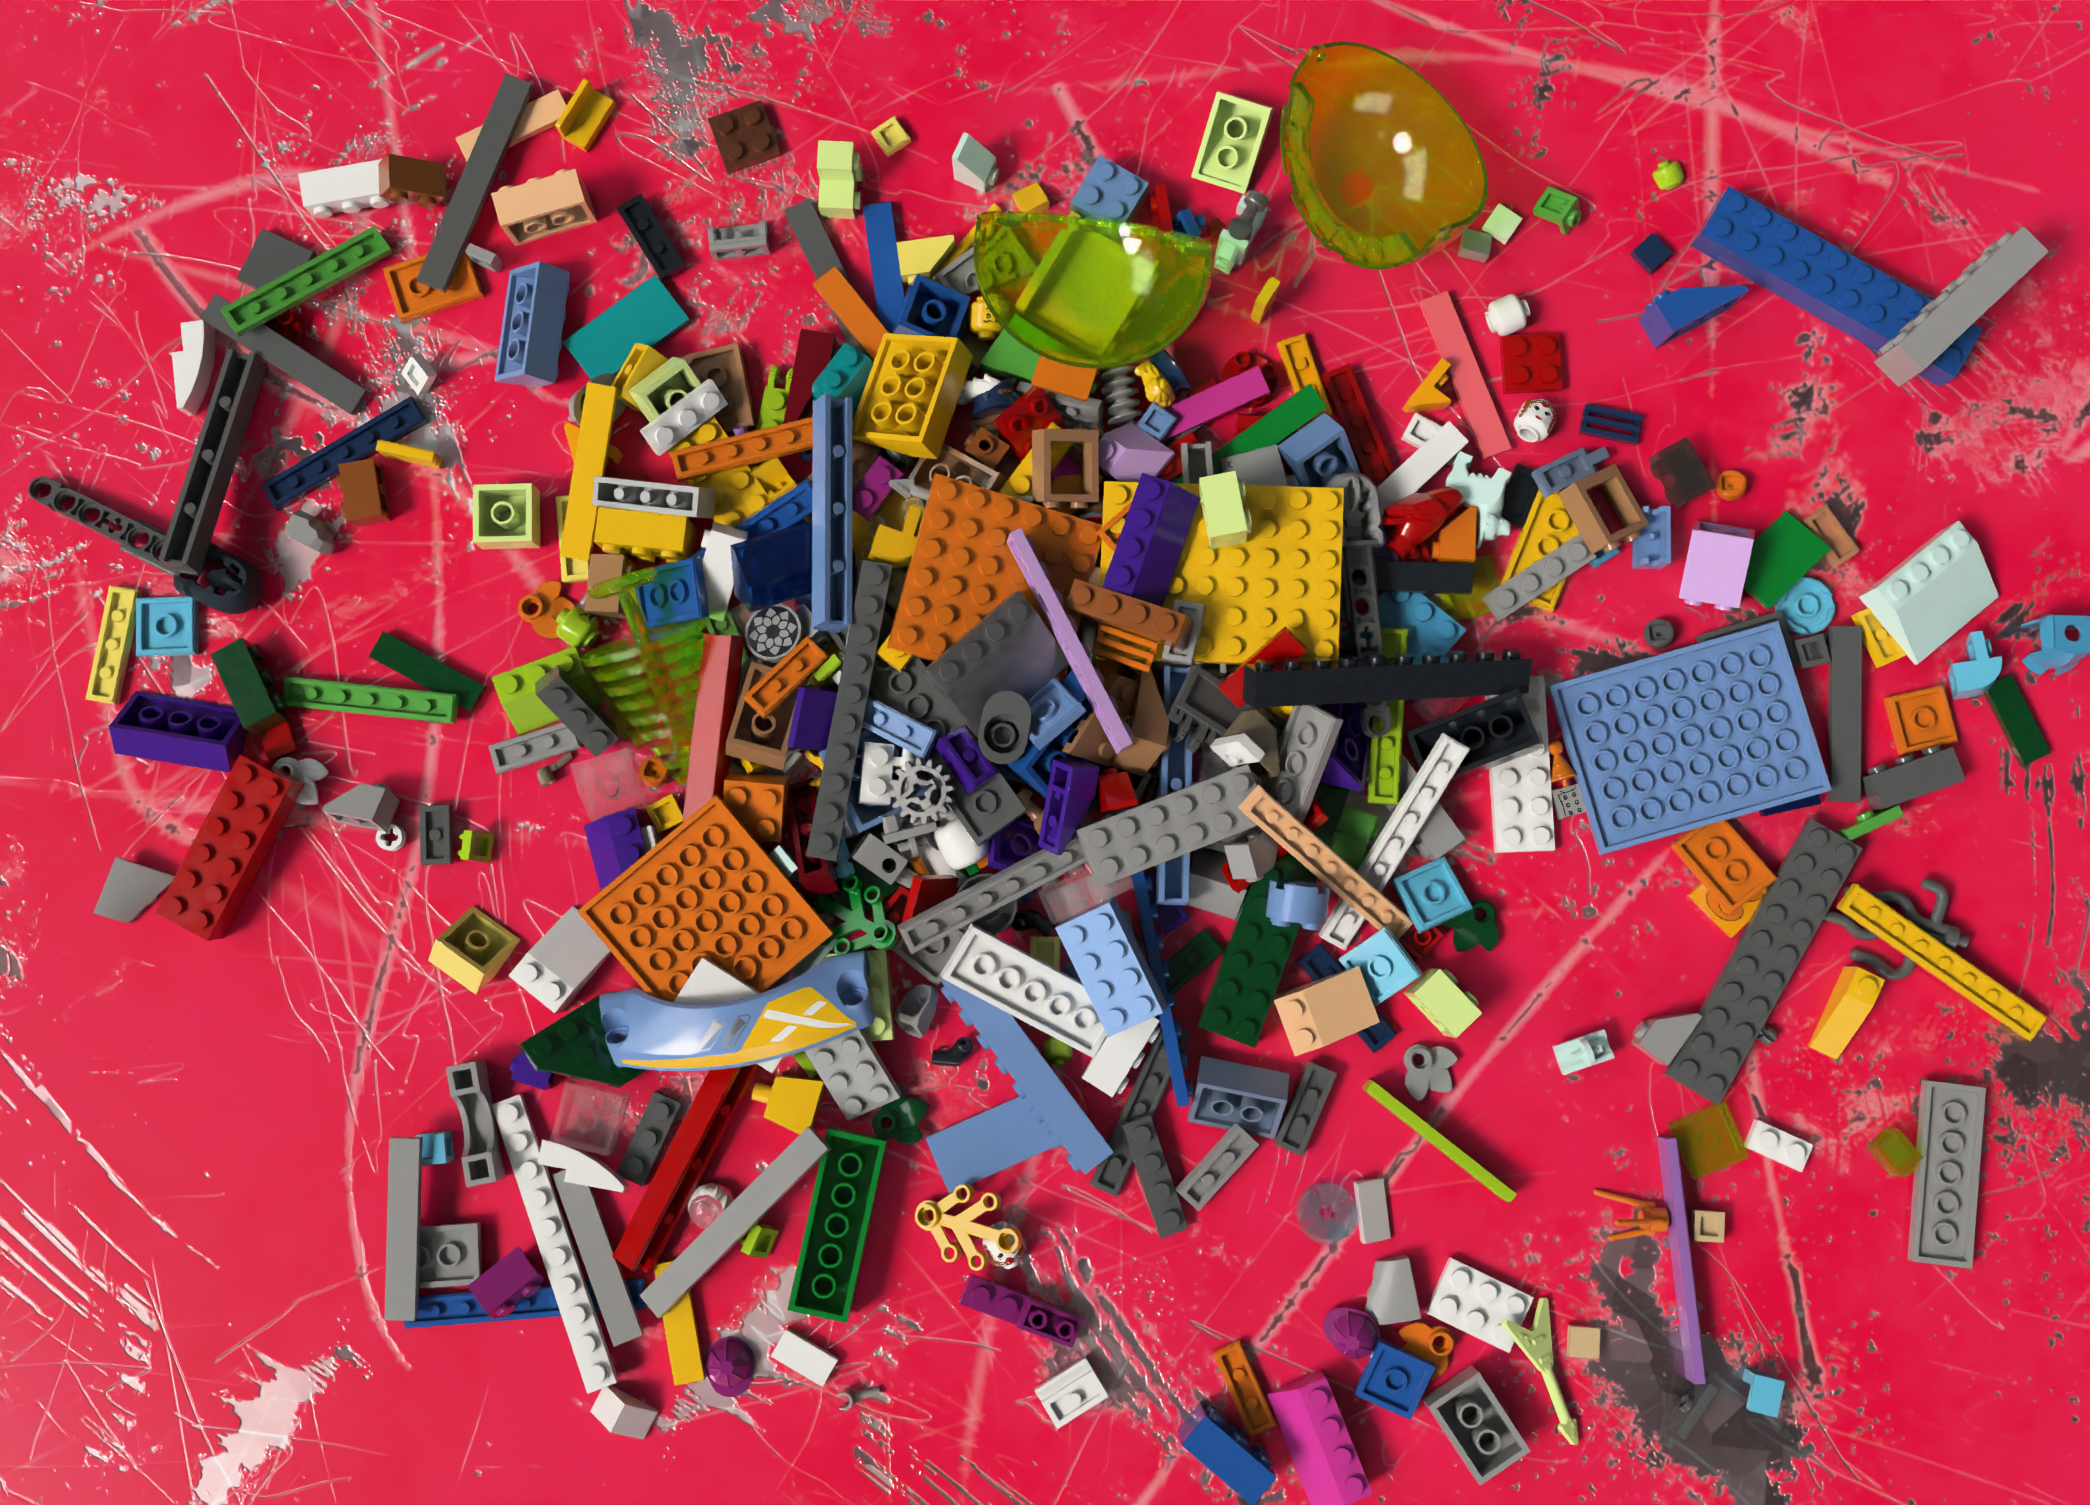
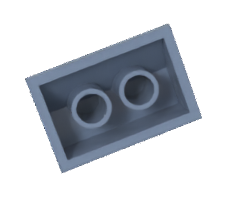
[1187,1056,1289,1139]

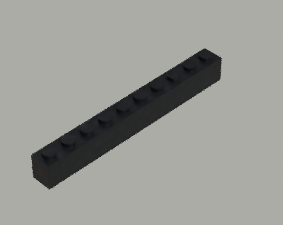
[1242,648,1532,708]

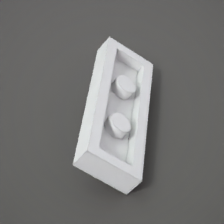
[640,379,728,456]

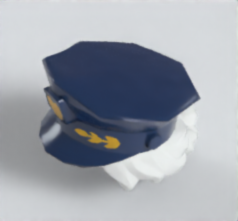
[957,373,1021,420]

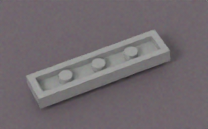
[1482,534,1596,622]

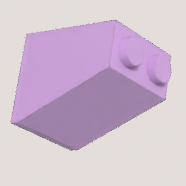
[1679,520,1755,611]

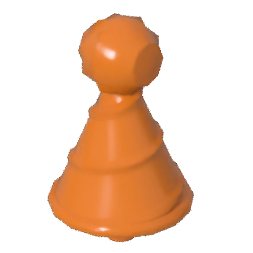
[1549,741,1578,787]

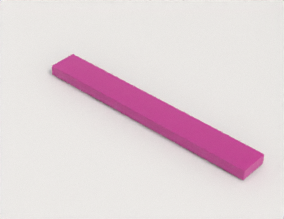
[1052,366,1270,480]

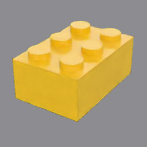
[594,507,697,564]

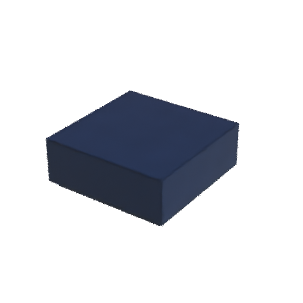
[1629,233,1672,274]

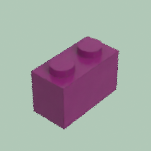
[852,456,906,524]
[467,1247,545,1320]

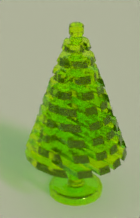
[579,567,705,785]

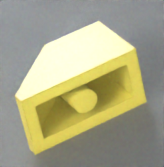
[896,234,955,285]

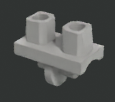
[881,806,938,858]

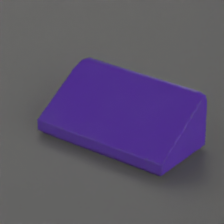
[935,725,998,795]

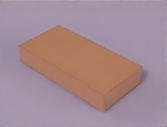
[1800,504,1860,569]

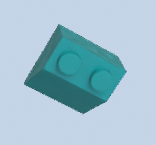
[812,343,873,422]

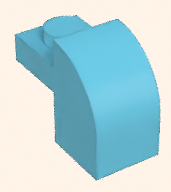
[1947,631,2002,700]

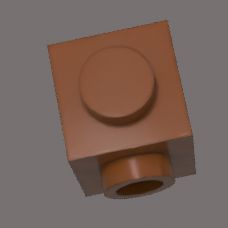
[964,426,1011,472]

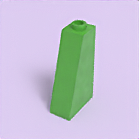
[980,316,1100,397]

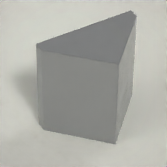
[1186,848,1248,920]

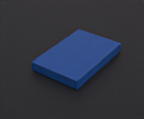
[634,558,709,630]

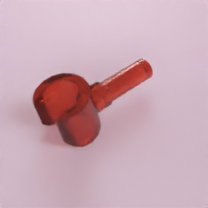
[1202,218,1225,261]

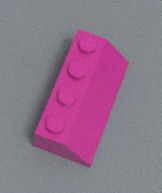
[1266,1370,1373,1505]

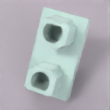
[1552,1029,1615,1075]

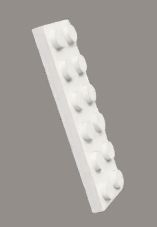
[1485,676,1555,853]
[940,923,1107,1058]

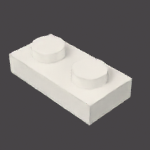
[1743,1119,1813,1172]

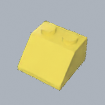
[428,906,520,994]

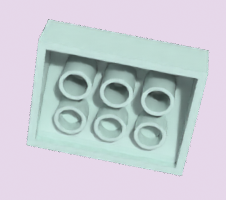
[1859,521,1999,665]

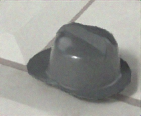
[978,691,1031,764]

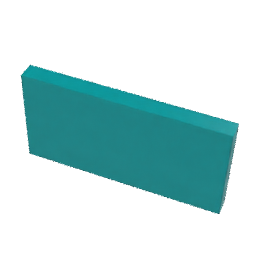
[563,275,691,380]

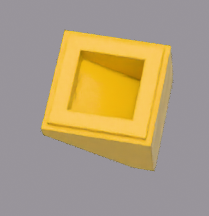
[1011,182,1049,220]

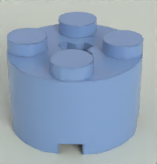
[1266,879,1330,930]

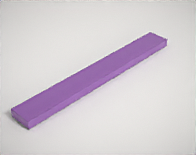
[1657,1135,1707,1385]

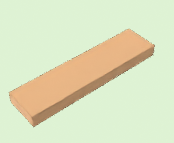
[455,89,567,161]

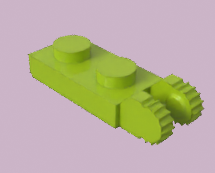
[756,365,793,430]

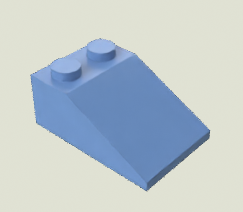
[1277,413,1361,487]

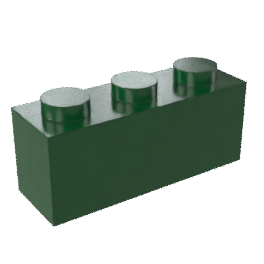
[210,638,288,736]

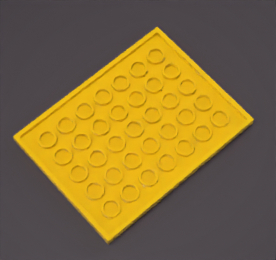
[1096,481,1344,665]

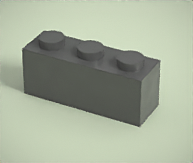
[535,665,619,757]
[1861,745,1966,810]

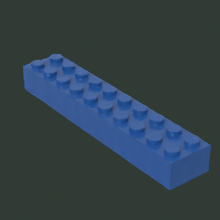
[1690,186,1983,387]

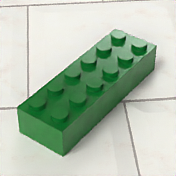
[787,1126,889,1323]

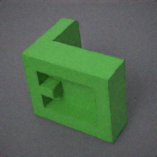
[1533,186,1582,235]

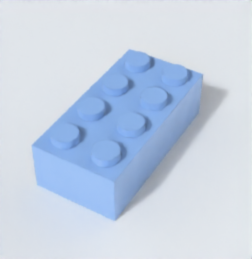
[1055,897,1167,1037]

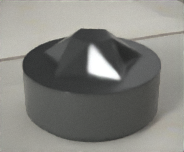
[1644,619,1674,650]

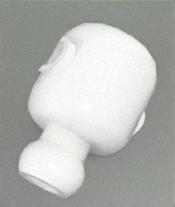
[934,799,990,870]

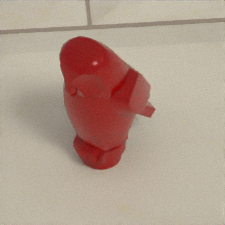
[1382,486,1463,559]

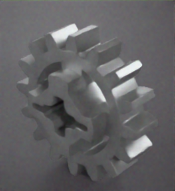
[889,758,956,824]

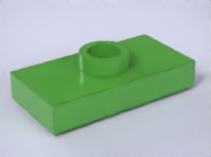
[1835,805,1903,840]

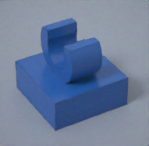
[1172,208,1208,250]

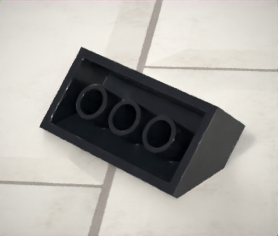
[1406,688,1543,785]

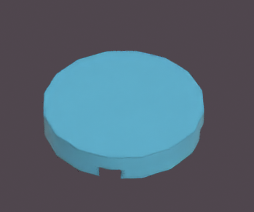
[1774,578,1835,636]

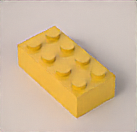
[667,416,772,527]

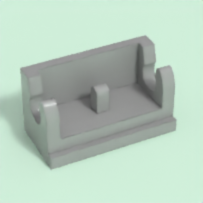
[707,220,770,261]

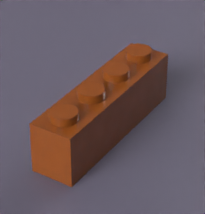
[1064,579,1194,651]

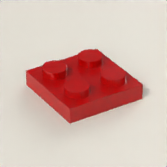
[1499,333,1563,394]

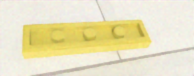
[86,585,142,705]

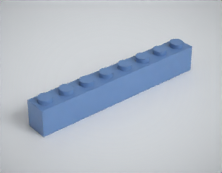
[940,979,1114,1174]

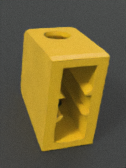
[751,1075,825,1135]

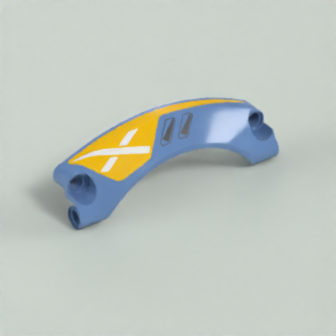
[599,950,875,1071]

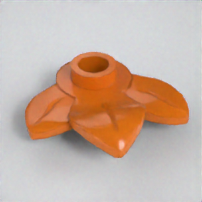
[518,581,575,639]
[1399,1322,1455,1380]

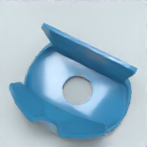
[2021,614,2090,676]

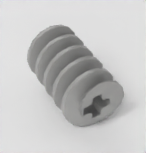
[1099,364,1142,429]

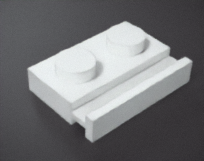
[1034,1356,1109,1429]

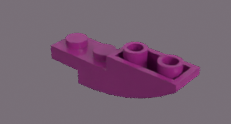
[959,1273,1084,1348]

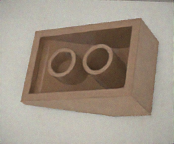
[725,662,809,770]
[1110,668,1171,777]

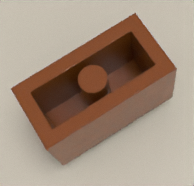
[378,153,446,208]
[336,458,391,527]

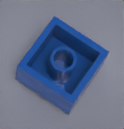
[892,274,970,338]

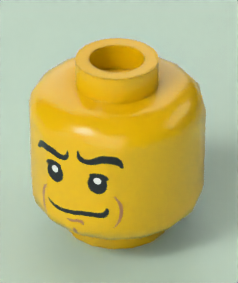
[968,296,1006,341]

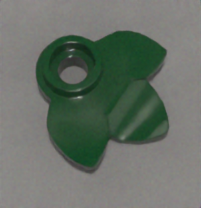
[1442,899,1499,952]
[872,1085,928,1145]

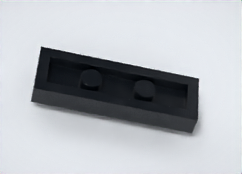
[616,193,686,282]

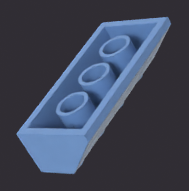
[494,261,570,387]

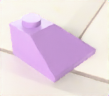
[1099,422,1175,482]

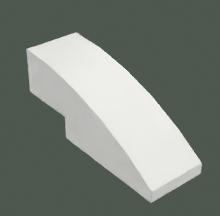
[172,320,216,416]
[537,1140,631,1193]

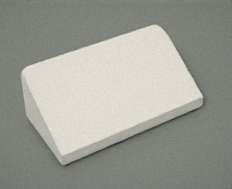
[1353,1178,1391,1244]

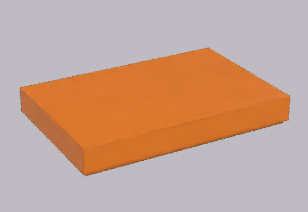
[383,245,484,324]
[1670,820,1778,916]

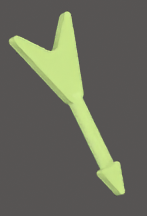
[1501,1297,1578,1445]

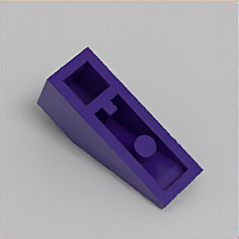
[1038,758,1100,855]

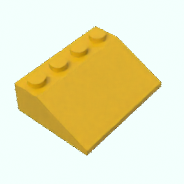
[852,333,973,459]

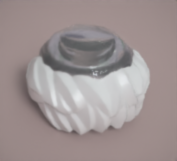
[687,1183,734,1229]

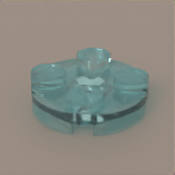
[1296,1182,1358,1244]

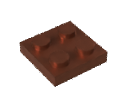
[708,100,781,174]

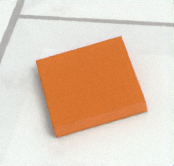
[1883,685,1959,755]

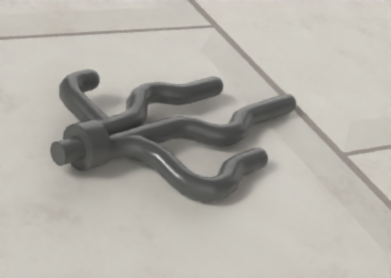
[1823,878,1969,980]

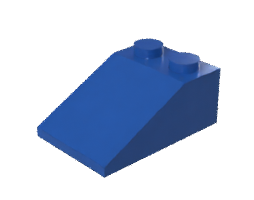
[1639,286,1749,349]

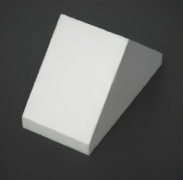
[590,1385,658,1439]

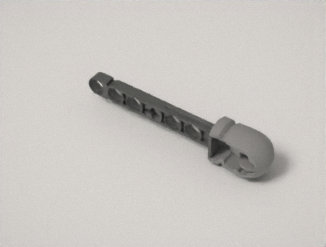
[1325,472,1391,738]

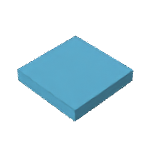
[136,596,199,657]
[1391,856,1473,934]
[1338,925,1423,1007]

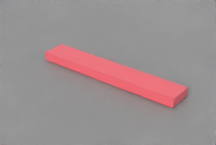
[1419,291,1511,460]

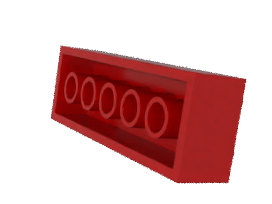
[155,754,306,941]

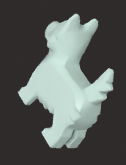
[1445,451,1512,549]

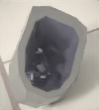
[894,984,938,1038]

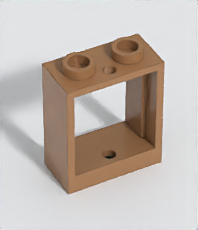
[1032,429,1099,508]
[1558,464,1649,554]

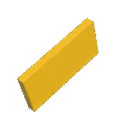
[1498,489,1580,613]

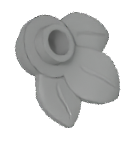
[1403,1044,1457,1101]

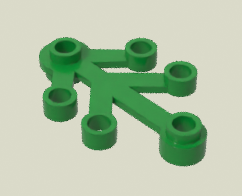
[805,874,898,955]

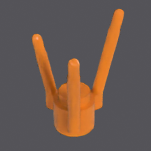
[1594,1189,1669,1241]

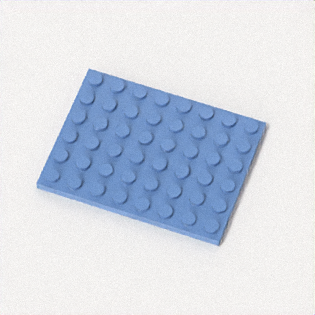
[1548,621,1832,855]

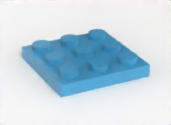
[1341,592,1466,659]

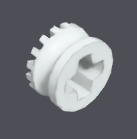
[376,824,407,851]

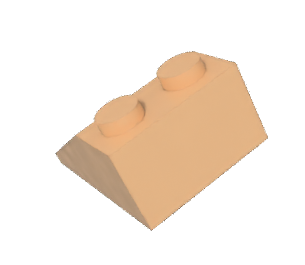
[1274,966,1380,1056]

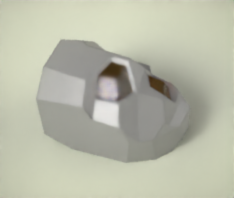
[284,509,335,556]

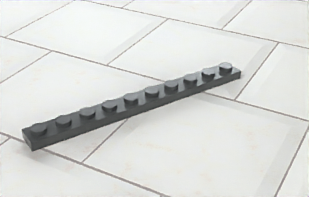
[806,560,893,862]

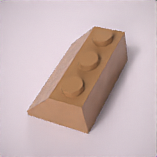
[908,443,1007,501]

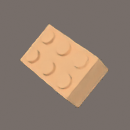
[491,169,597,246]

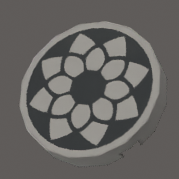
[745,604,804,663]

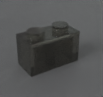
[1648,437,1717,509]

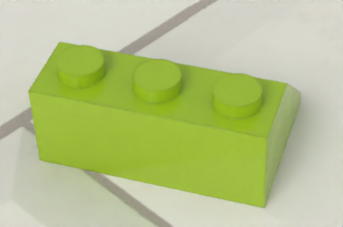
[491,646,602,736]

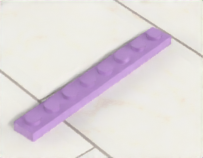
[1007,528,1133,754]

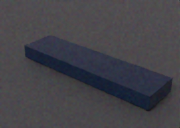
[1297,943,1397,1053]

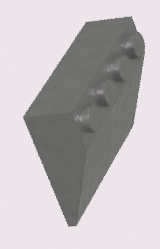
[922,591,1069,738]

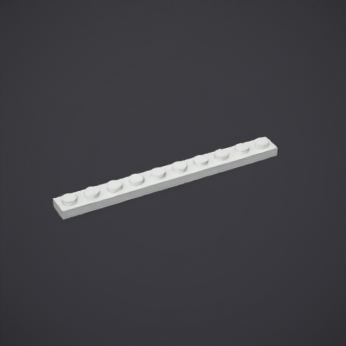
[492,1094,619,1394]

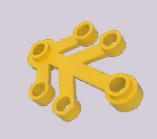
[915,1184,1023,1271]

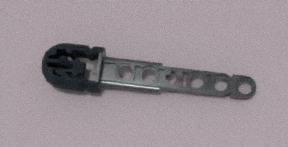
[28,476,264,615]

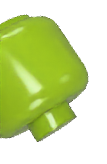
[1652,159,1684,190]
[1043,1036,1073,1067]

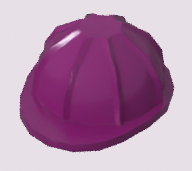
[1323,1307,1380,1359]
[704,1337,755,1397]

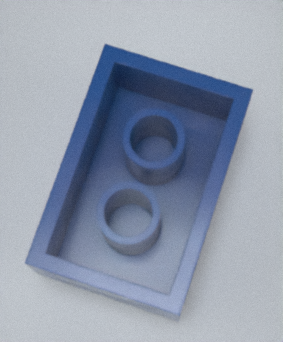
[1177,1402,1277,1505]

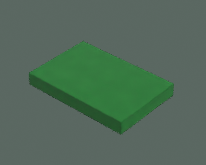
[1743,511,1831,611]

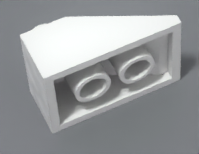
[509,906,611,1013]

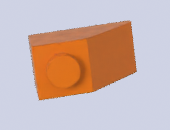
[1431,506,1477,565]

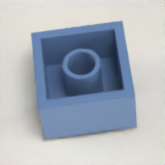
[1070,155,1149,243]

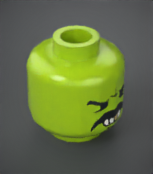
[555,606,601,649]

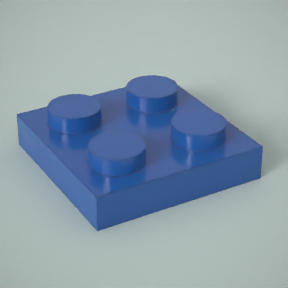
[1354,1338,1436,1420]

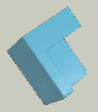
[415,1130,455,1166]
[1742,1368,1785,1418]

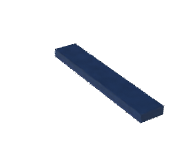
[261,396,429,511]

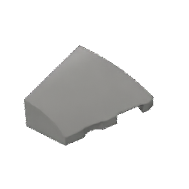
[93,857,175,923]
[1364,1255,1421,1325]

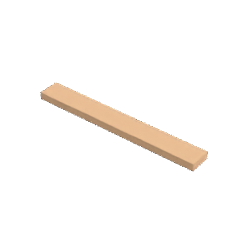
[1238,785,1413,940]

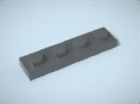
[1121,1114,1188,1239]

